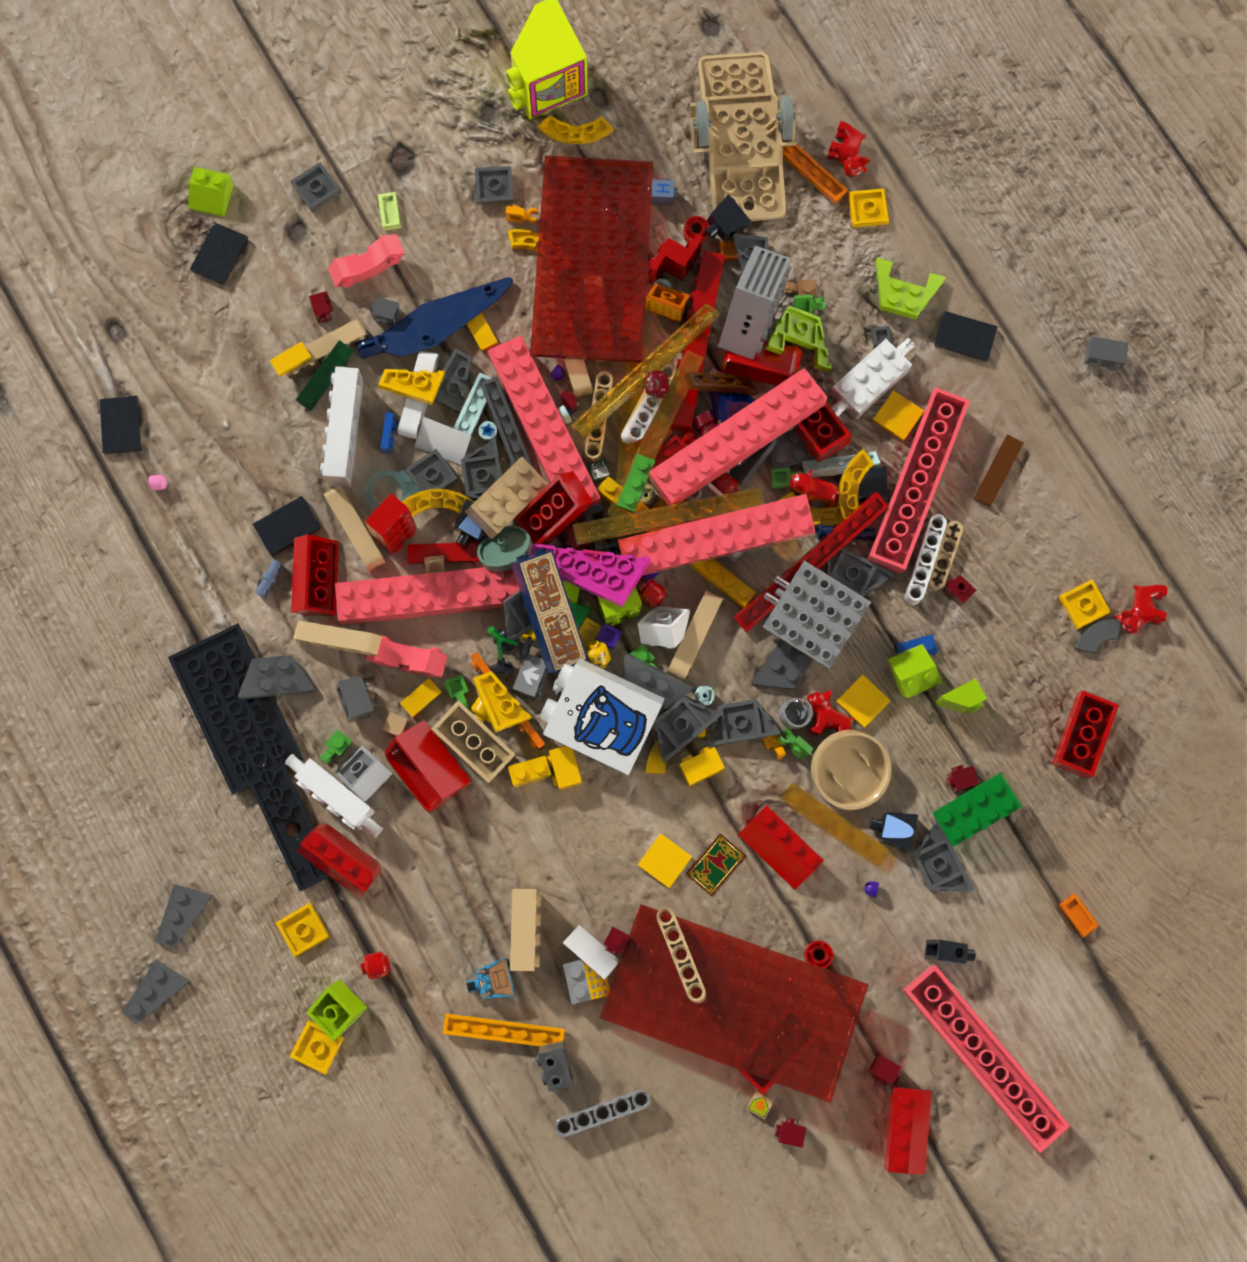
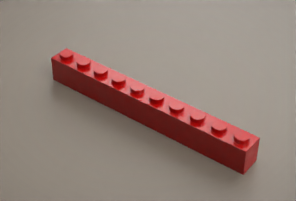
[666,251,725,432]

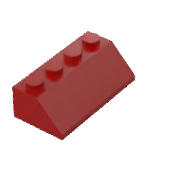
[291,534,339,616]
[738,805,824,890]
[884,1086,932,1174]

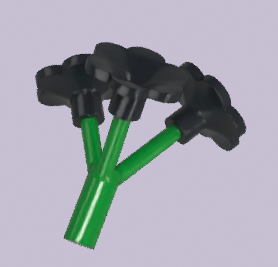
[488,627,533,675]

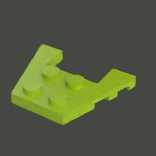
[875,257,946,320]
[765,305,832,373]

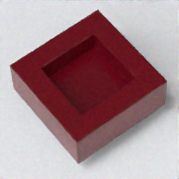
[561,390,578,414]

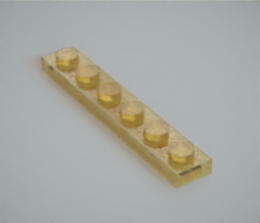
[781,783,889,866]

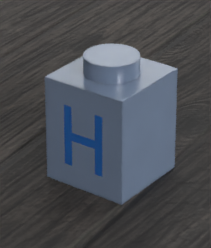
[651,179,678,205]

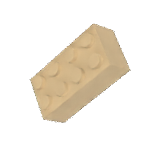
[465,457,548,539]
[430,700,516,783]
[510,889,542,971]

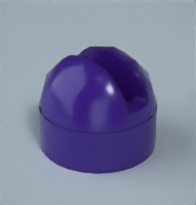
[549,364,565,380]
[864,881,879,898]

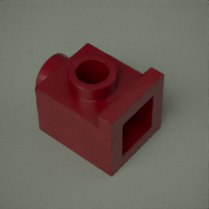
[309,291,333,323]

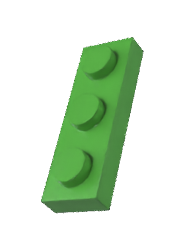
[616,454,655,514]

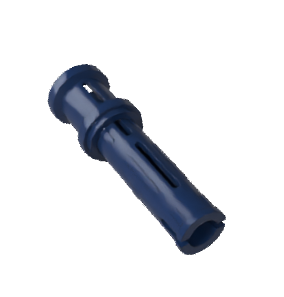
[817,523,875,541]

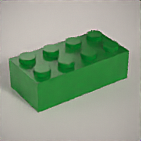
[932,771,1023,847]

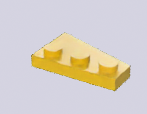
[378,369,445,405]
[473,671,532,733]

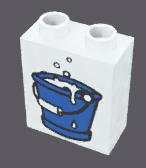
[539,659,664,775]

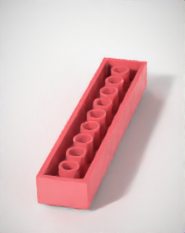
[487,336,601,506]
[649,368,827,509]
[867,387,970,575]
[618,494,816,576]
[335,568,520,625]
[901,965,1070,1153]

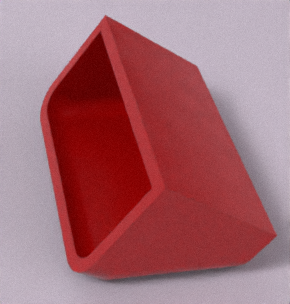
[721,340,803,386]
[385,720,471,813]
[297,823,381,899]

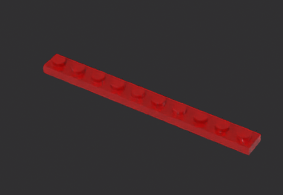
[733,492,889,633]

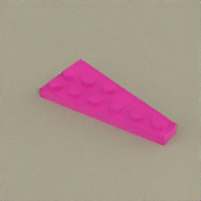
[529,543,651,607]

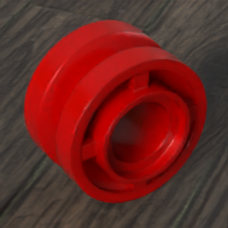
[683,216,709,243]
[804,941,833,969]

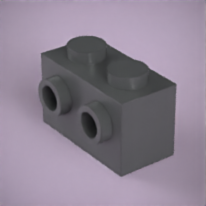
[1084,336,1129,371]
[336,675,374,723]
[536,1041,574,1092]

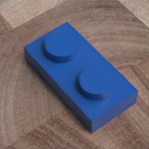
[380,412,398,454]
[895,634,938,656]

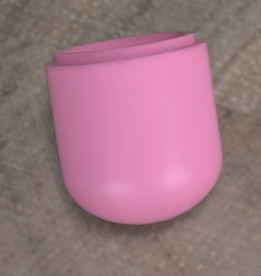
[149,475,168,491]

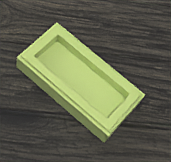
[378,192,401,231]

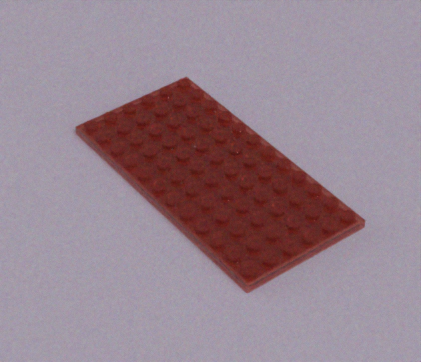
[530,155,653,363]
[600,904,869,1103]

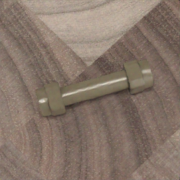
[857,283,895,321]

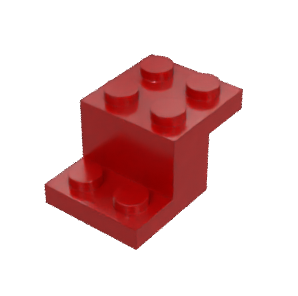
[648,234,703,285]

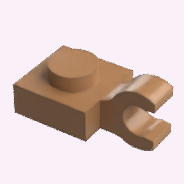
[784,279,817,300]

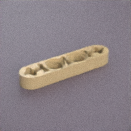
[928,521,963,591]

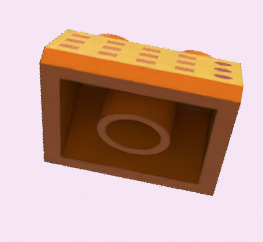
[645,283,690,321]

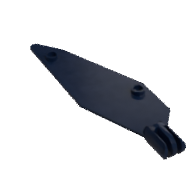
[356,277,513,359]

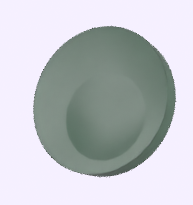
[477,526,532,572]

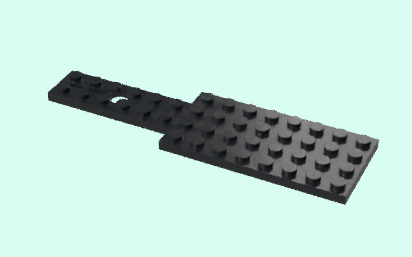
[168,623,330,892]

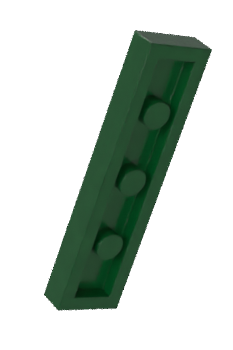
[295,340,355,412]

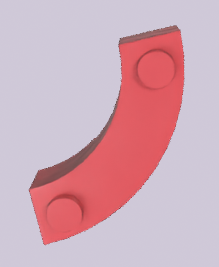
[328,234,405,288]
[365,636,448,678]

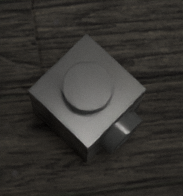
[370,297,400,326]

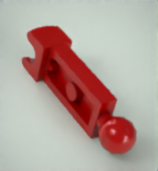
[647,430,697,482]

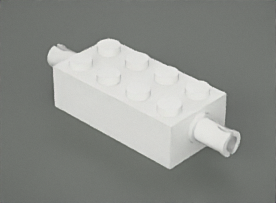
[830,338,915,420]
[285,754,383,838]

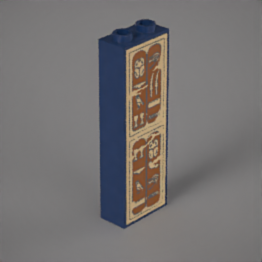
[511,547,588,673]

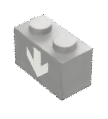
[513,654,549,700]

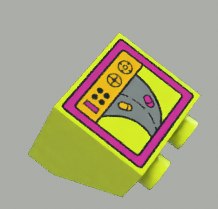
[505,0,588,120]

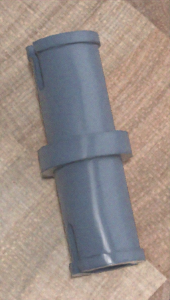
[255,559,284,598]

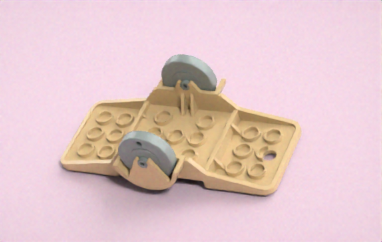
[690,52,797,221]

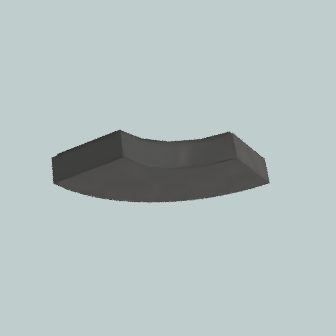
[1075,619,1121,654]

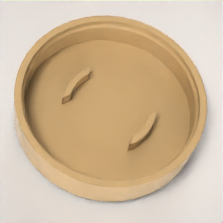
[811,730,891,810]

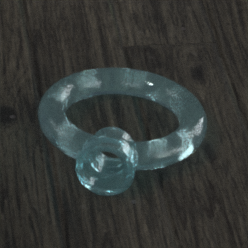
[365,470,412,510]

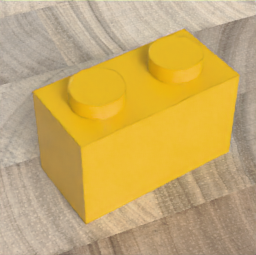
[546,746,582,790]
[679,746,725,787]
[508,756,552,788]

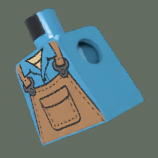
[466,958,515,998]

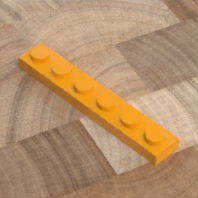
[442,1013,565,1046]

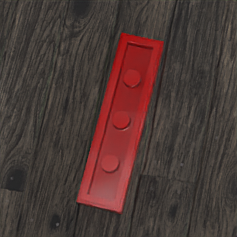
[407,542,480,564]

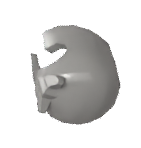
[779,698,813,730]

